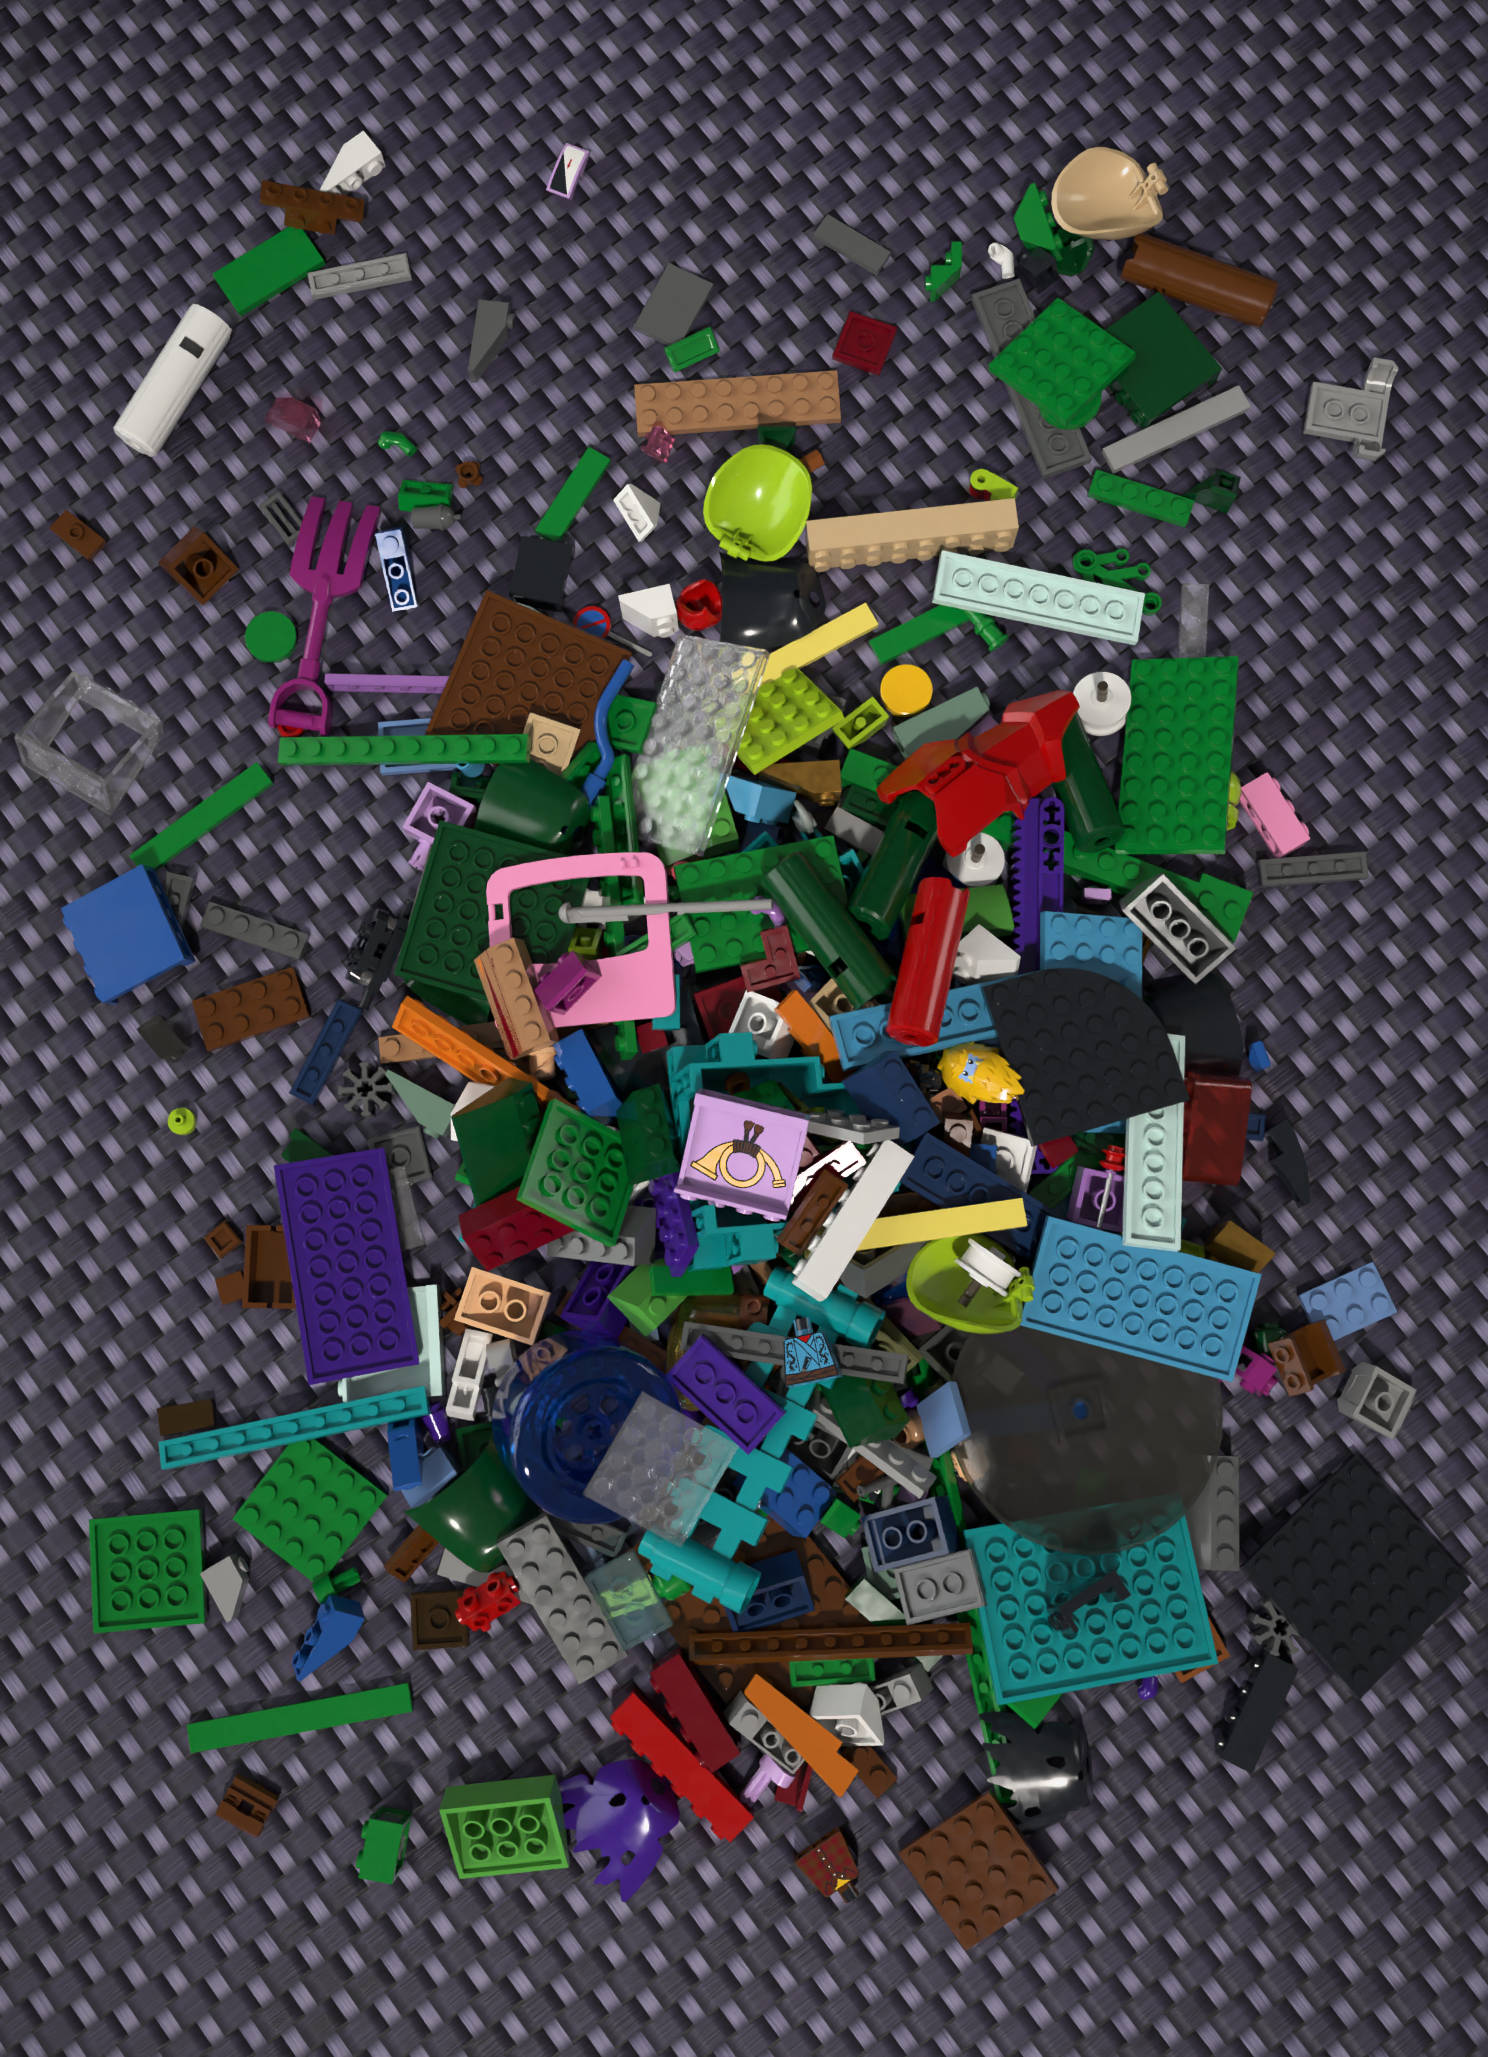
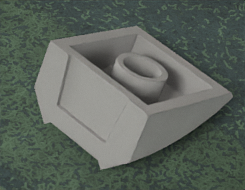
[1337,1362,1417,1440]

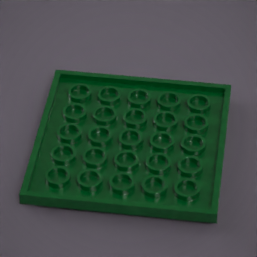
[394,820,591,1002]

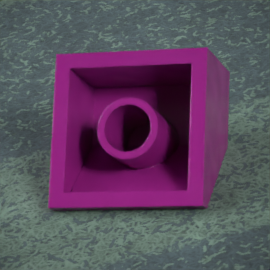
[534,951,602,1015]

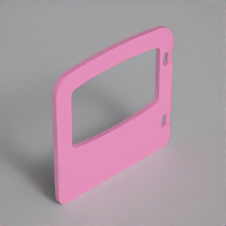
[486,853,676,1028]

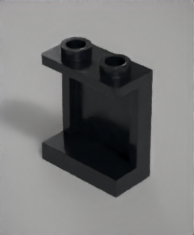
[509,535,575,613]
[1046,1570,1131,1634]

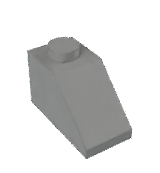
[200,1553,249,1623]

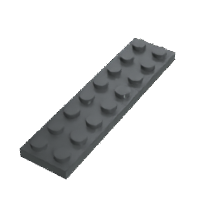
[971,278,1092,479]

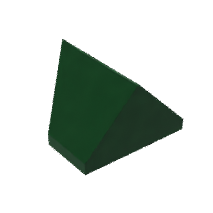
[758,426,797,453]
[1180,469,1241,514]

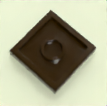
[410,1588,469,1651]

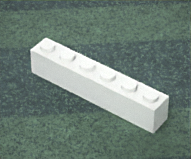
[791,1140,914,1302]

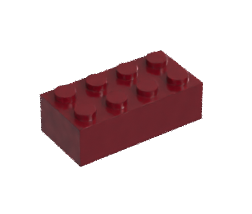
[458,1187,575,1272]
[649,1646,741,1773]

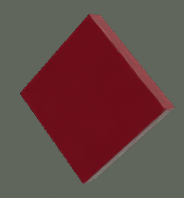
[832,311,898,376]

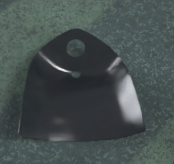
[718,552,826,655]
[585,986,703,1109]

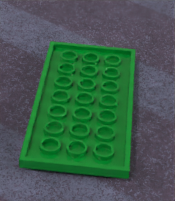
[1115,656,1239,854]

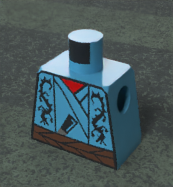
[783,1317,843,1388]

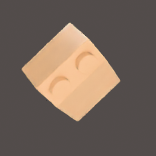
[454,1267,552,1346]

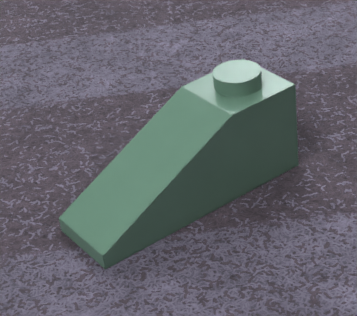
[385,1070,455,1139]

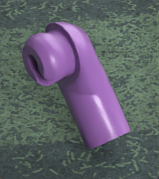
[751,896,788,927]

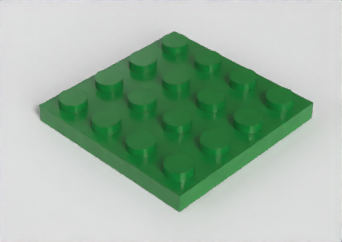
[989,298,1136,427]
[516,1098,634,1247]
[232,1439,389,1583]
[89,1509,208,1633]

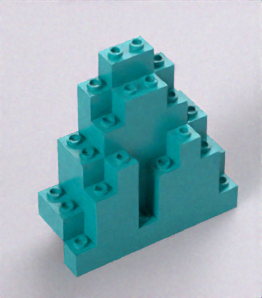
[666,1032,919,1272]

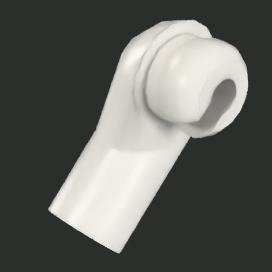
[988,242,1014,279]

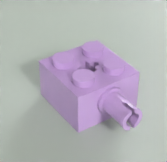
[402,782,478,871]

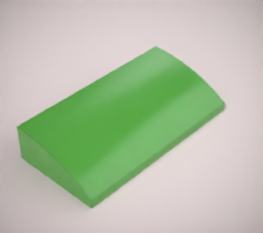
[899,884,1014,947]

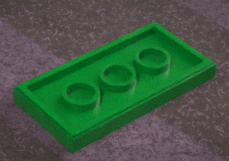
[212,227,325,317]

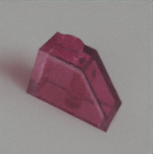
[264,397,321,443]

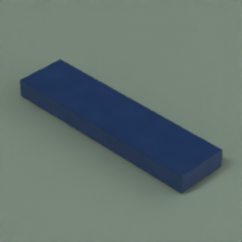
[289,998,364,1106]

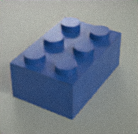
[553,1029,624,1126]
[732,1439,837,1538]

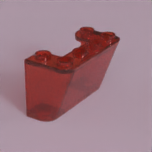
[1182,1070,1252,1186]

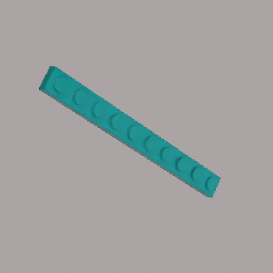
[159,1386,431,1470]

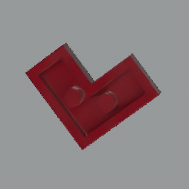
[740,924,801,993]

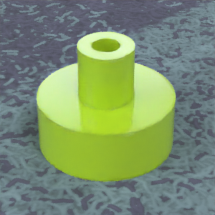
[168,1108,197,1135]

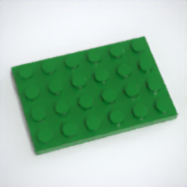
[674,835,848,973]

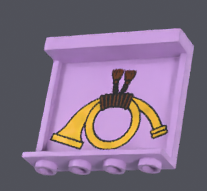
[674,1088,811,1221]

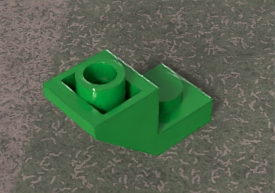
[925,242,962,302]

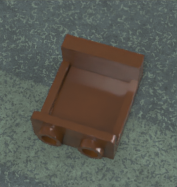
[1268,1319,1346,1397]

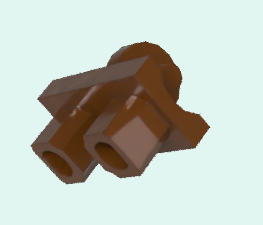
[439,1287,471,1336]

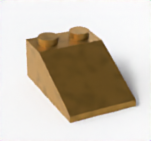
[759,760,842,806]

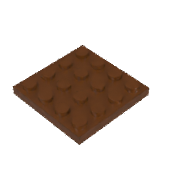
[898,1789,1059,1951]

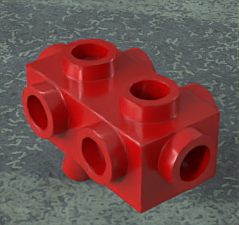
[455,1571,522,1632]

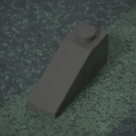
[468,299,515,383]

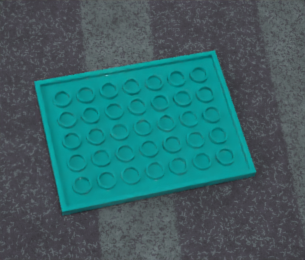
[962,1492,1219,1705]

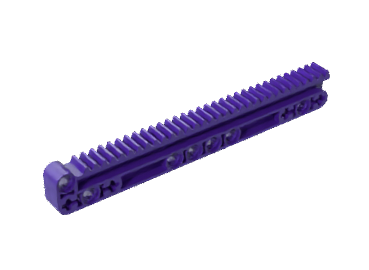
[1007,797,1064,1174]

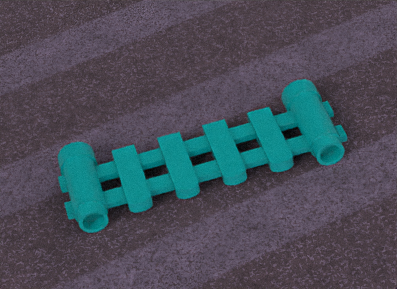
[638,1265,885,1614]

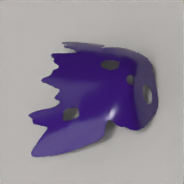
[558,1759,680,1902]

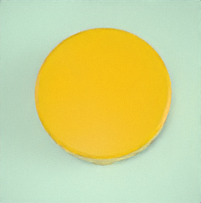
[880,664,933,718]

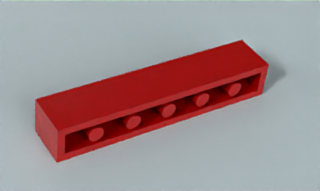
[610,1688,754,1842]

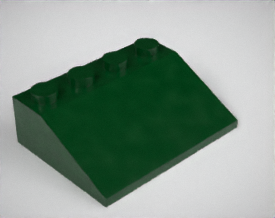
[451,1077,542,1207]

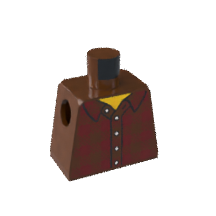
[794,1825,859,1903]

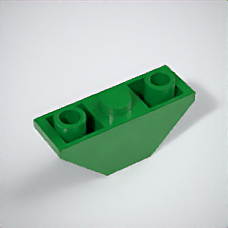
[1014,182,1064,261]

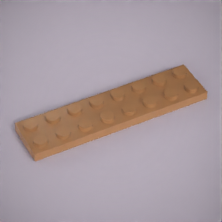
[634,370,841,437]

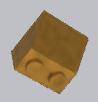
[1203,1220,1276,1273]

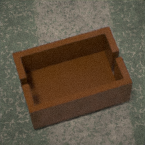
[242,1225,296,1309]

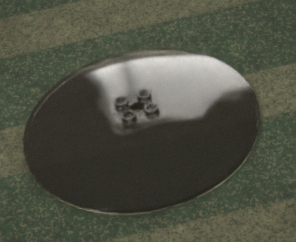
[951,1300,1223,1555]

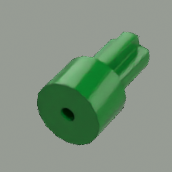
[312,1567,361,1605]

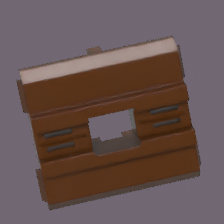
[215,1773,280,1838]

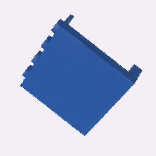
[61,864,196,1005]

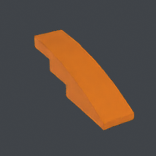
[774,990,851,1083]

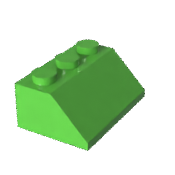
[607,1258,687,1337]

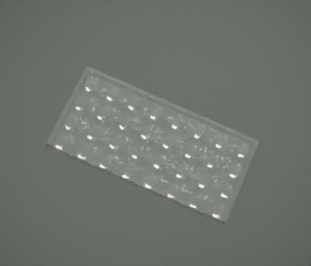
[632,634,770,856]

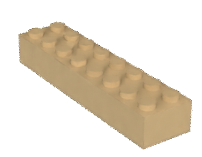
[805,498,1019,572]

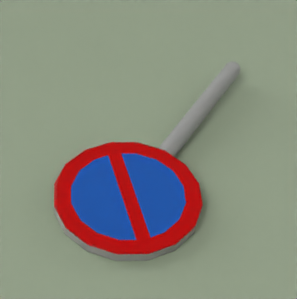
[573,606,652,657]

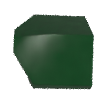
[1054,228,1095,277]

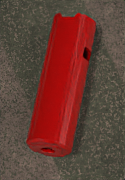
[886,877,971,1047]

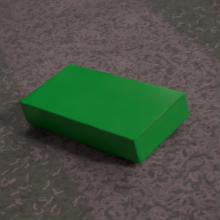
[663,327,720,373]

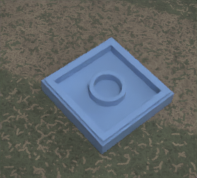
[916,1381,971,1458]

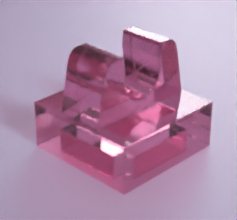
[641,426,675,463]

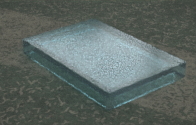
[583,1549,673,1652]

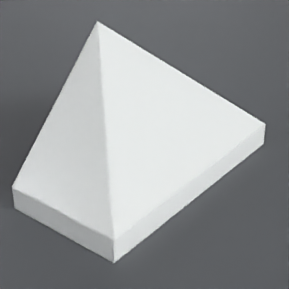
[613,484,660,542]

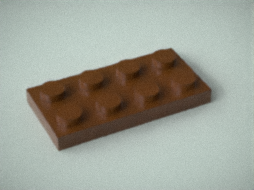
[192,967,311,1052]

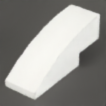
[446,1329,493,1421]

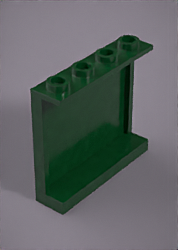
[1105,292,1222,429]

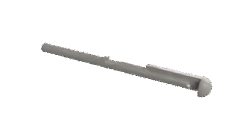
[558,899,773,924]

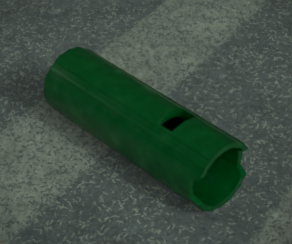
[1051,712,1125,853]
[845,791,938,941]
[760,851,898,1010]

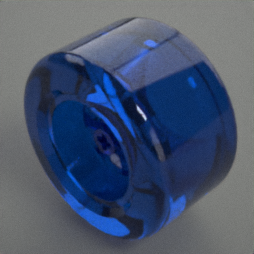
[492,1330,684,1524]

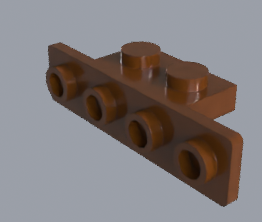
[260,180,364,235]

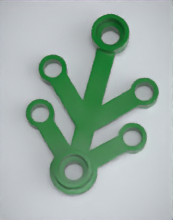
[1072,549,1162,616]

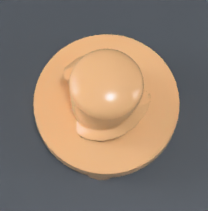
[526,1045,557,1081]

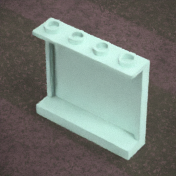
[338,1285,446,1403]

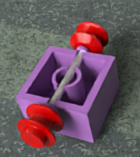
[1066,1145,1126,1233]

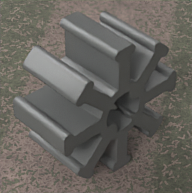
[338,1062,397,1119]
[1247,1597,1301,1656]

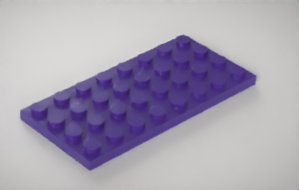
[273,1148,420,1385]

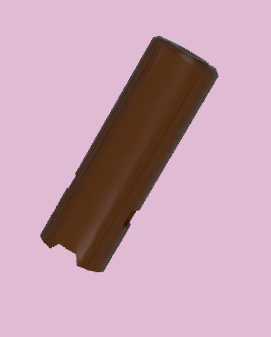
[1120,233,1279,329]

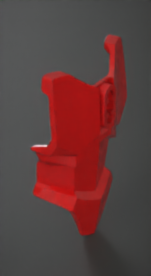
[876,690,1080,857]

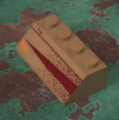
[474,937,560,1061]

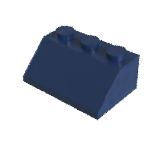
[841,1051,940,1146]
[724,1550,815,1633]

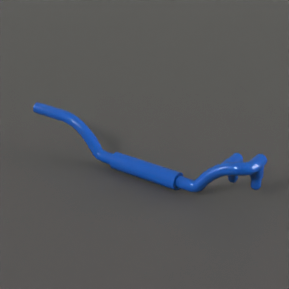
[561,659,634,838]

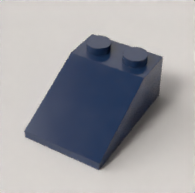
[861,1495,962,1573]

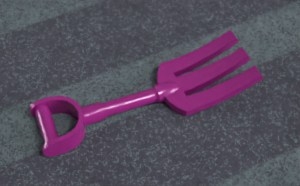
[268,496,381,737]

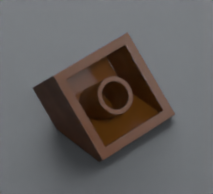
[158,527,239,605]

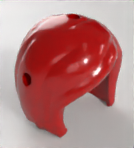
[675,579,722,631]

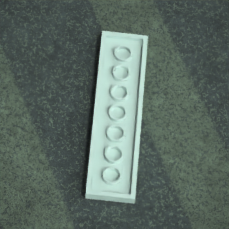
[932,550,1145,645]
[1122,1034,1185,1252]

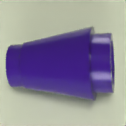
[419,1401,451,1445]

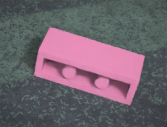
[1239,772,1310,858]

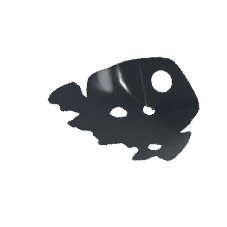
[979,1712,1093,1836]

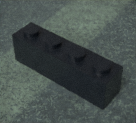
[1215,1649,1299,1774]

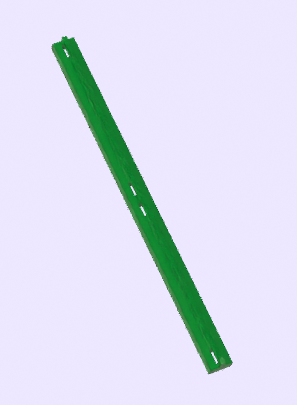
[905,1358,1017,1803]

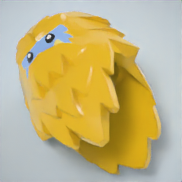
[937,1041,1025,1105]

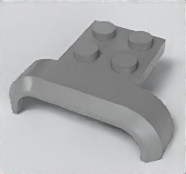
[1303,357,1398,461]

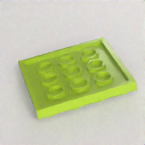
[708,668,845,775]

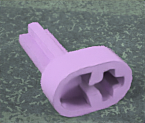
[740,1753,797,1807]

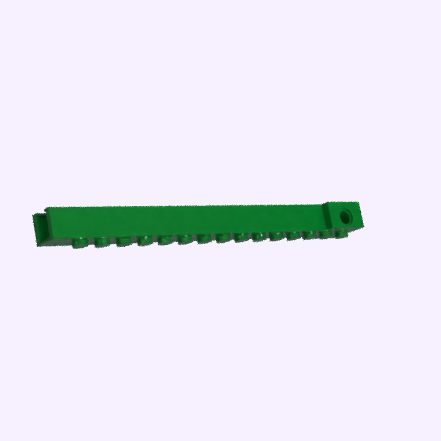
[840,749,1253,943]

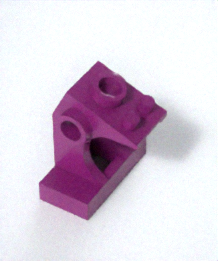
[1210,1333,1279,1397]

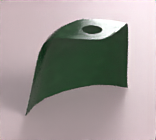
[475,759,589,856]

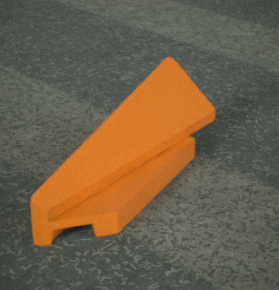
[744,1674,859,1797]

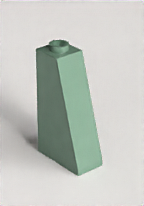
[891,687,990,760]

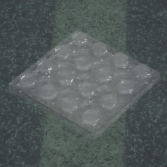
[583,1391,739,1547]

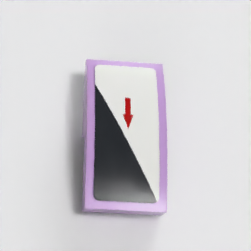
[546,143,590,200]

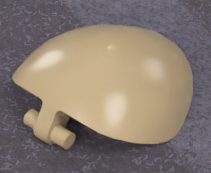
[1051,147,1168,240]

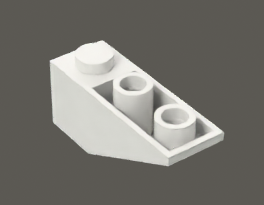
[319,131,386,195]

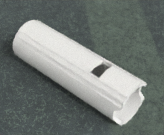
[113,304,232,457]

